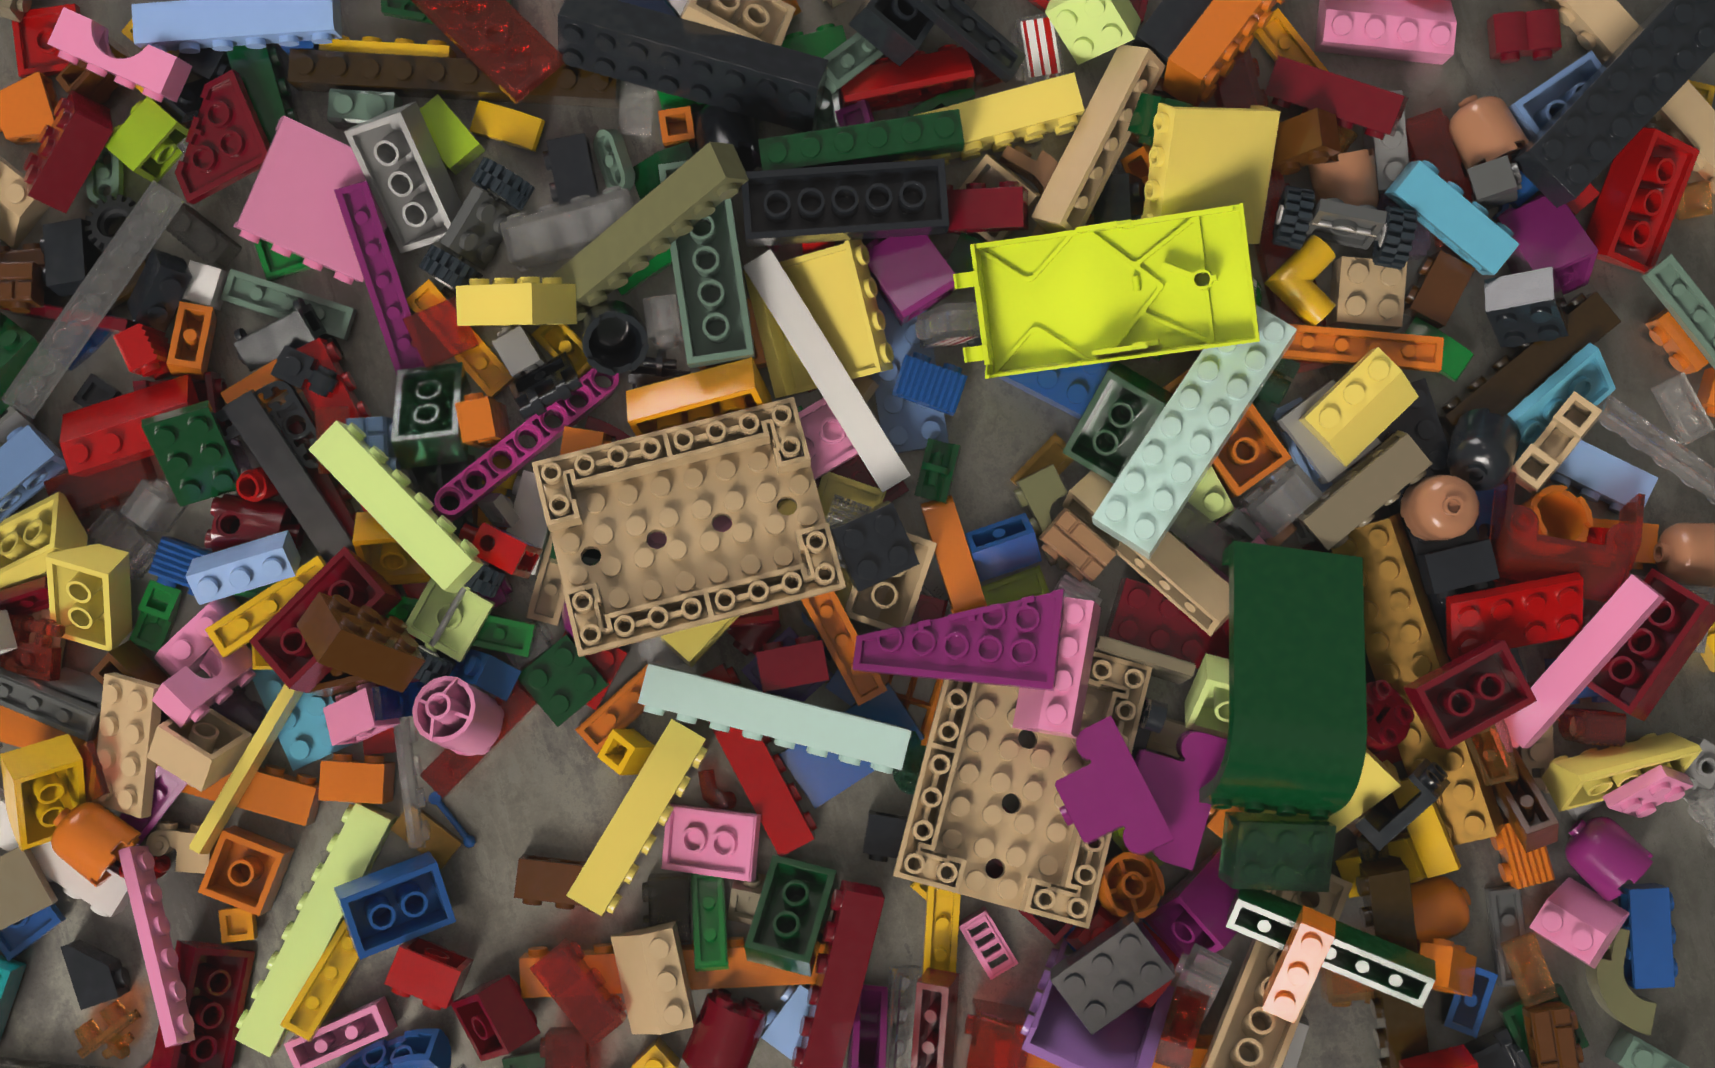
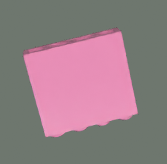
[233,116,387,285]

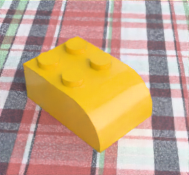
[0,734,86,851]

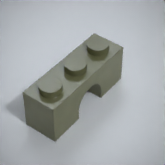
[1013,464,1069,570]

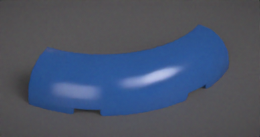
[338,1028,451,1068]

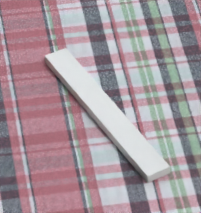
[743,249,910,493]

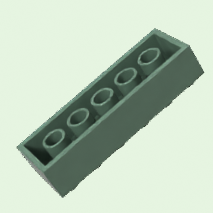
[658,160,756,368]

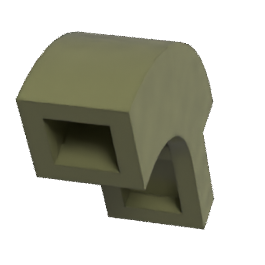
[1585,927,1657,1036]

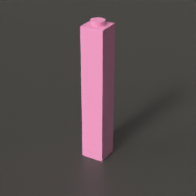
[1497,574,1665,749]

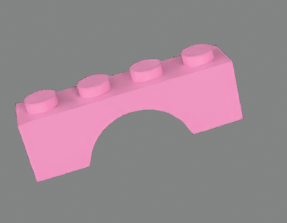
[47,7,193,103]

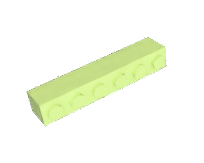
[308,420,484,593]

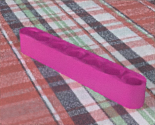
[434,368,619,521]

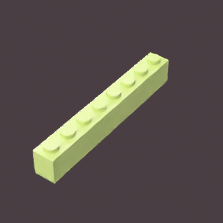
[235,803,398,1057]

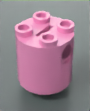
[412,676,504,756]

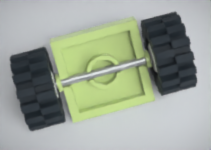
[405,558,507,684]

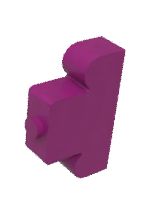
[1055,715,1174,855]
[1135,730,1227,871]
[846,985,888,1068]

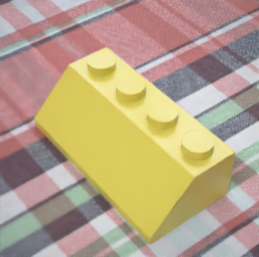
[1541,732,1702,812]

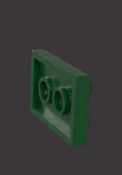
[141,400,242,507]

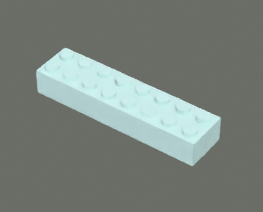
[1092,305,1297,559]
[638,663,911,774]

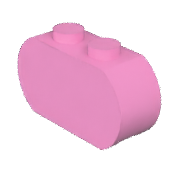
[154,595,241,676]

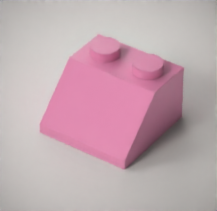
[1529,877,1630,969]

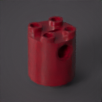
[205,493,305,553]
[1366,679,1414,755]
[682,988,767,1068]

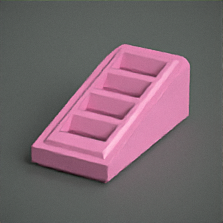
[959,906,1019,980]

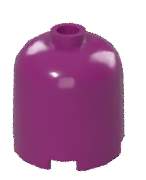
[1564,816,1653,901]

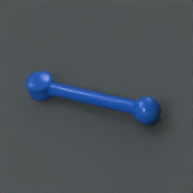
[428,791,476,848]

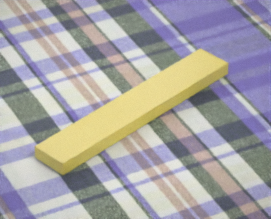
[189,684,303,854]

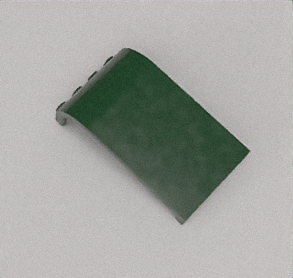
[1199,541,1367,820]

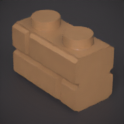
[1039,508,1117,582]

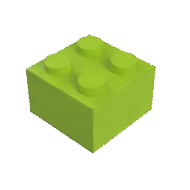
[105,97,190,184]

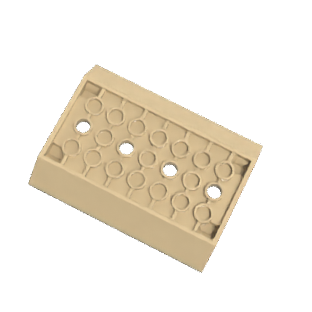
[532,397,846,657]
[893,651,1153,929]

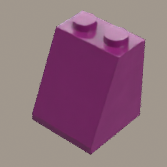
[1496,195,1598,295]
[865,235,957,326]
[1144,850,1253,968]

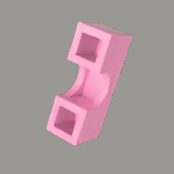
[152,645,256,728]

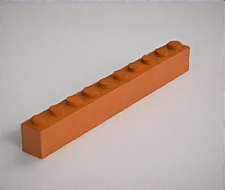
[0,705,321,826]
[519,937,826,998]

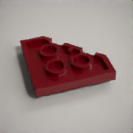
[175,69,270,205]

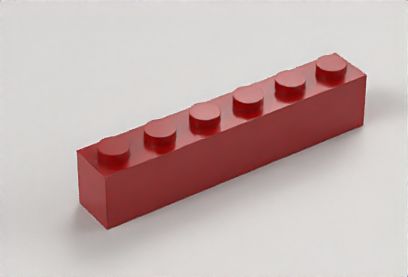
[700,663,818,857]

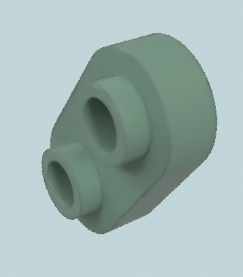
[593,129,635,193]
[86,146,124,205]

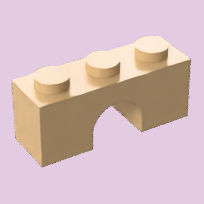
[1508,391,1602,495]

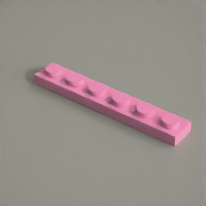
[118,846,195,1047]

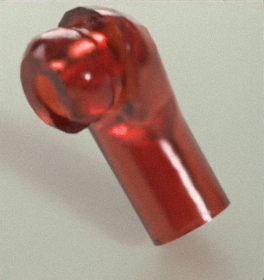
[698,769,737,810]

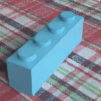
[1384,160,1519,276]

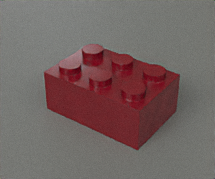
[23,90,113,214]
[1403,640,1537,749]

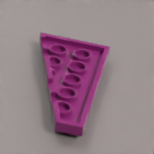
[852,588,1065,691]

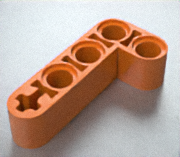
[920,495,987,614]

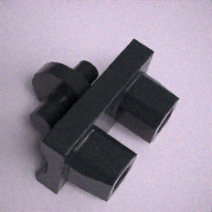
[628,349,691,389]

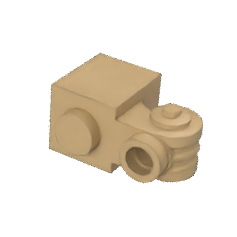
[146,821,219,874]

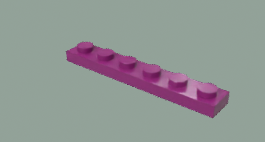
[334,180,430,380]

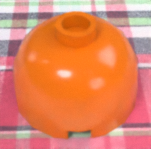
[1097,852,1165,918]

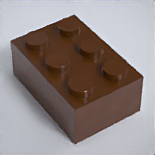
[297,592,425,693]

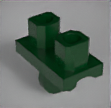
[914,438,961,503]

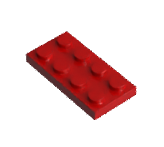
[1446,572,1584,660]

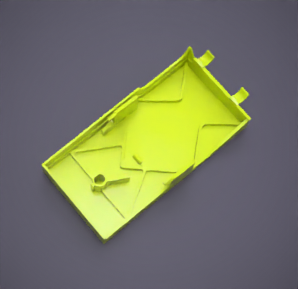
[953,203,1260,379]

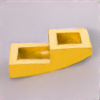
[469,100,545,152]

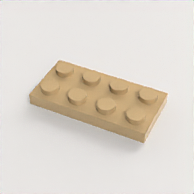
[92,672,162,818]

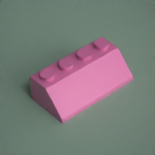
[1314,0,1457,65]
[1012,597,1101,739]

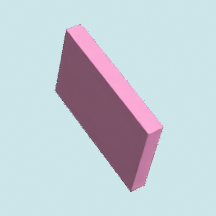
[661,803,761,882]

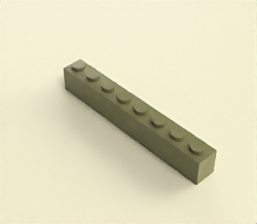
[550,142,749,321]

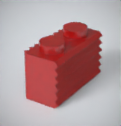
[113,323,171,380]

